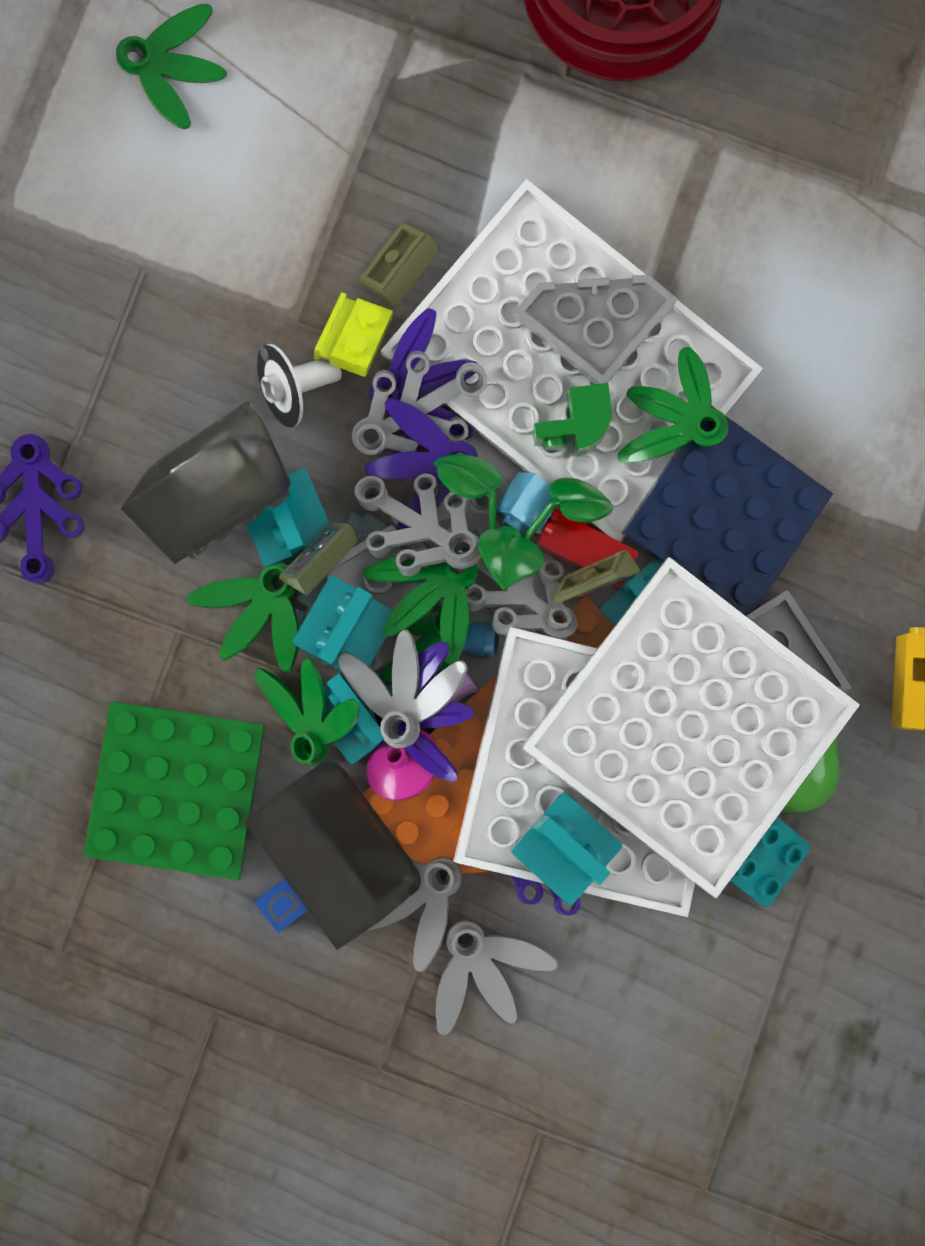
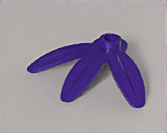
[370,308,478,439]
[365,398,479,530]
[374,642,474,782]

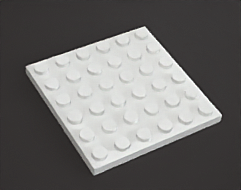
[522,557,860,899]
[453,627,695,917]

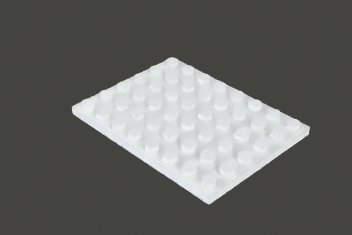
[381,179,763,542]

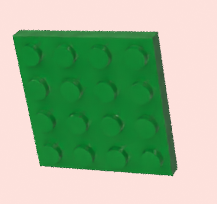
[83,701,266,880]

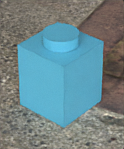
[496,472,555,535]

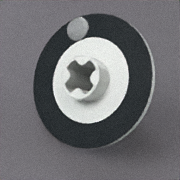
[257,344,342,428]

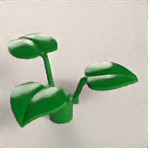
[433,454,614,590]

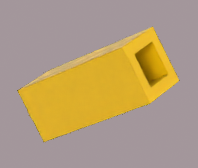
[891,627,925,731]

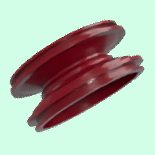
[523,0,722,81]

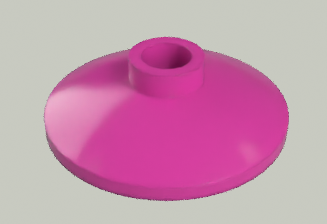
[366,730,438,801]

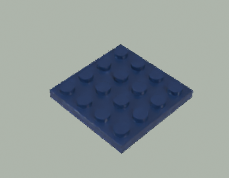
[621,405,833,616]

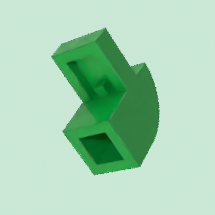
[532,383,612,457]

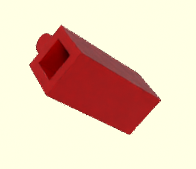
[534,509,639,591]

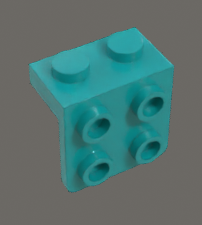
[730,817,810,907]

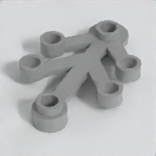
[352,351,487,455]
[354,473,481,577]
[454,548,578,640]

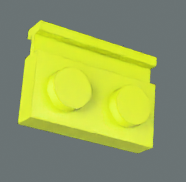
[313,292,393,377]

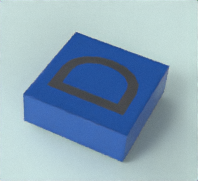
[255,877,310,933]

